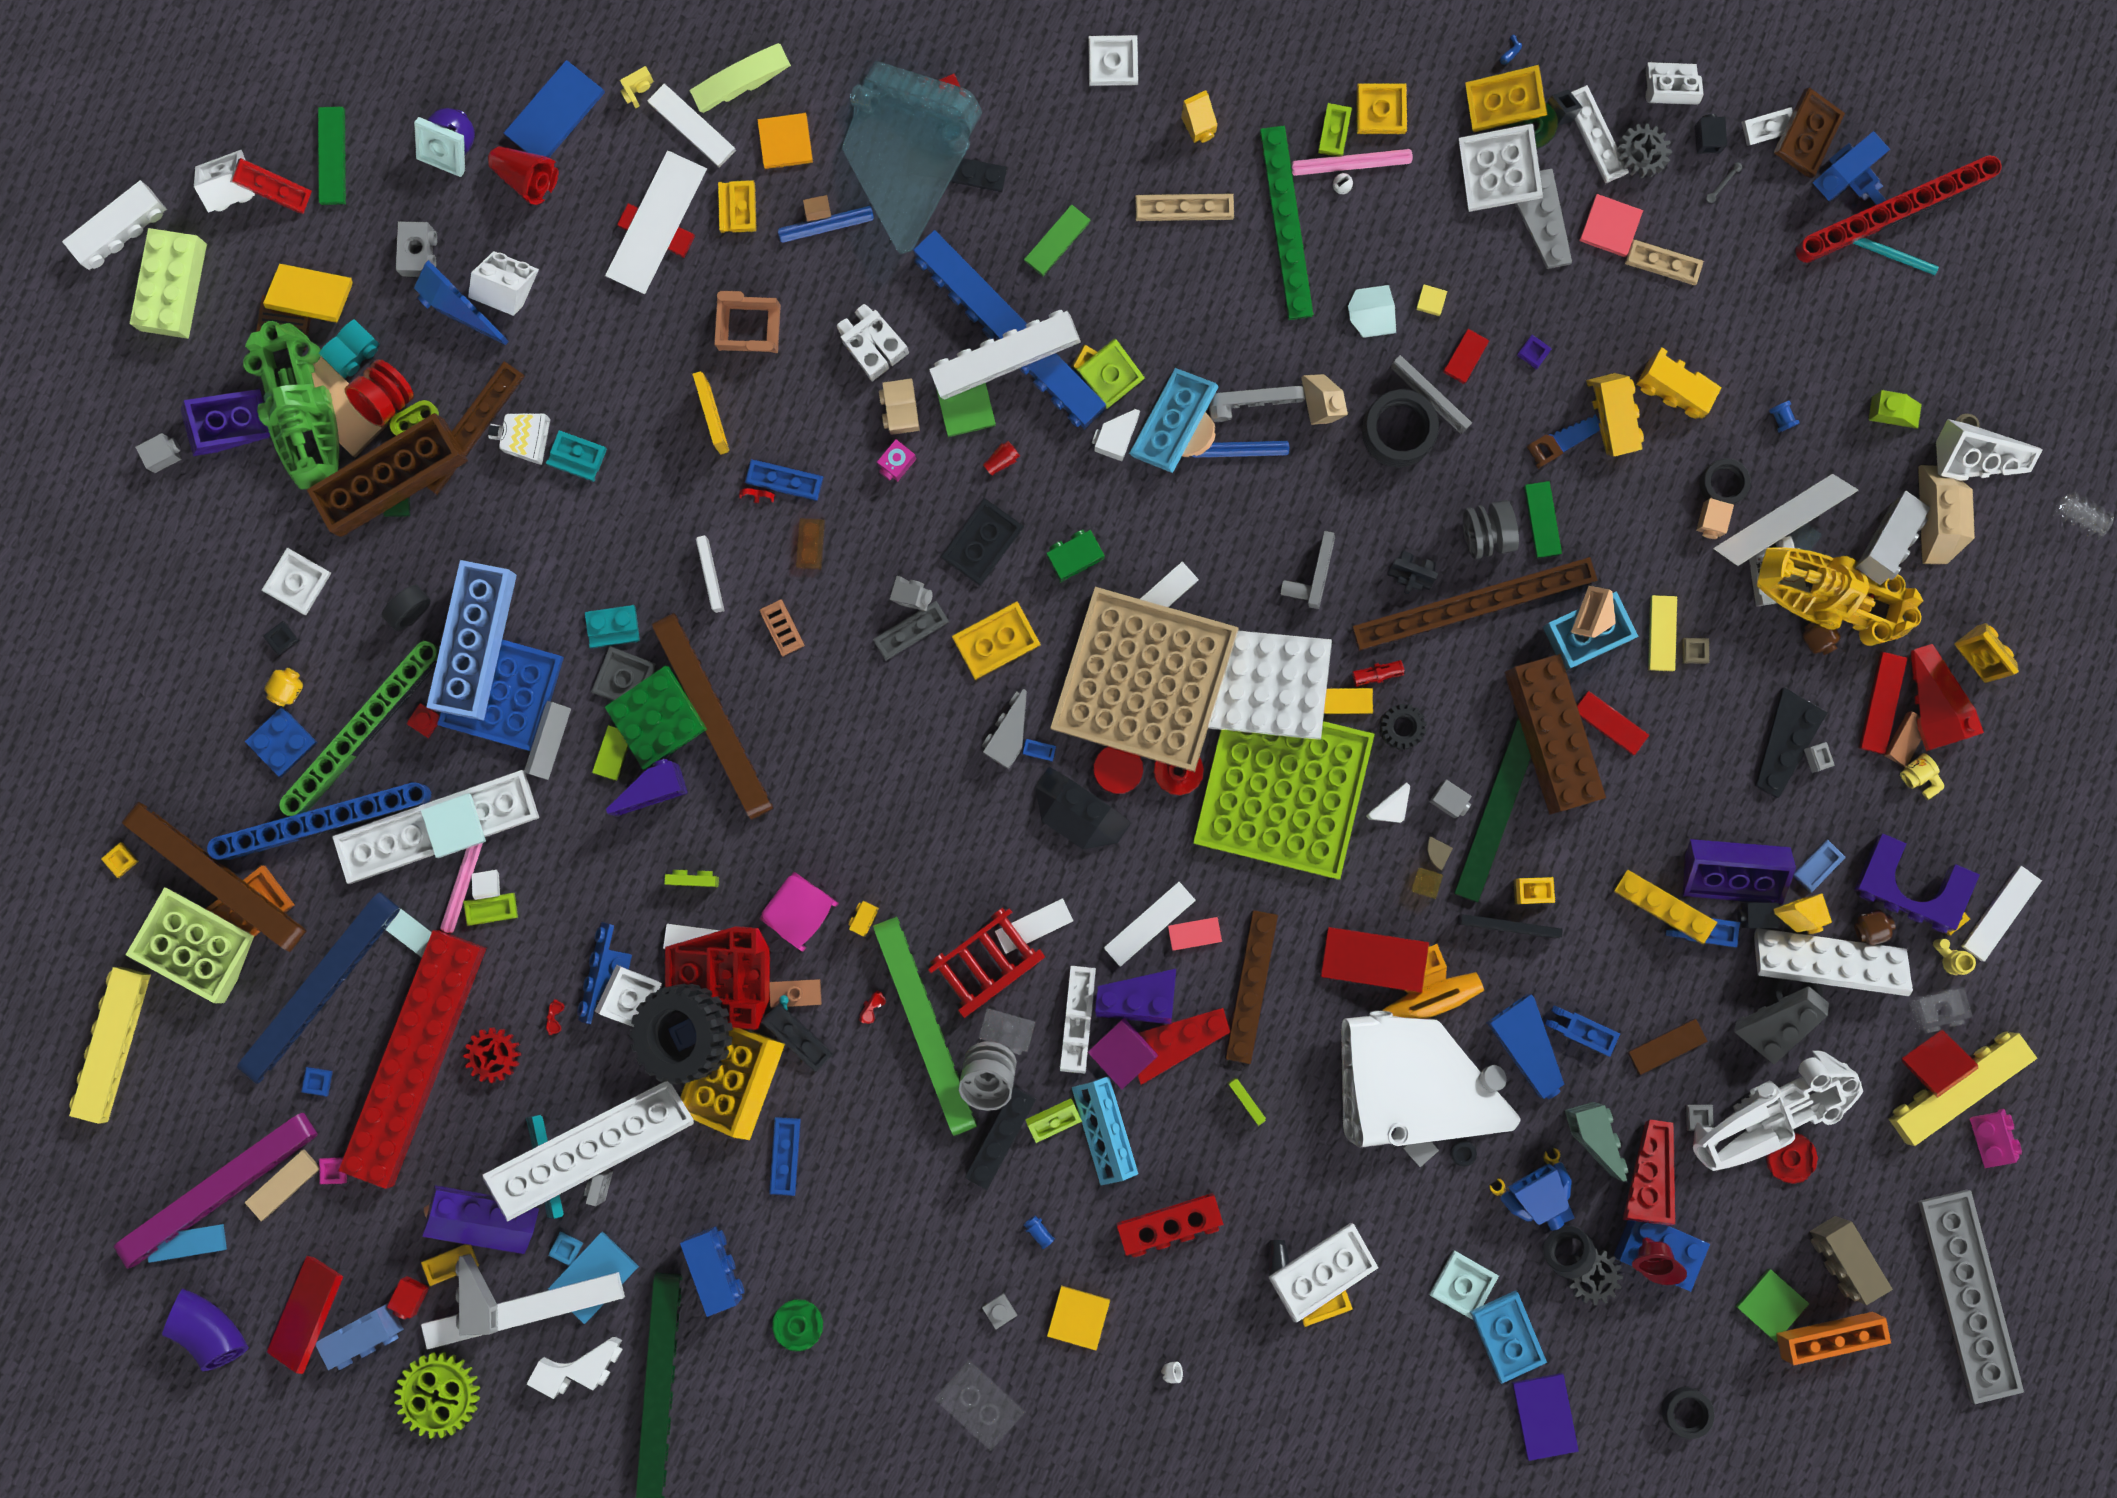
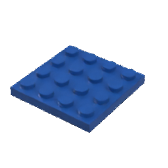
[437,640,564,751]

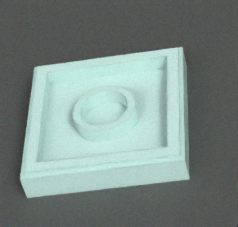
[414,117,465,177]
[421,793,486,858]
[1429,1250,1499,1320]

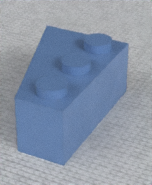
[315,1303,404,1370]

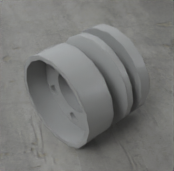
[959,1041,1017,1111]

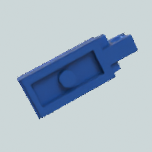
[1829,143,1886,205]

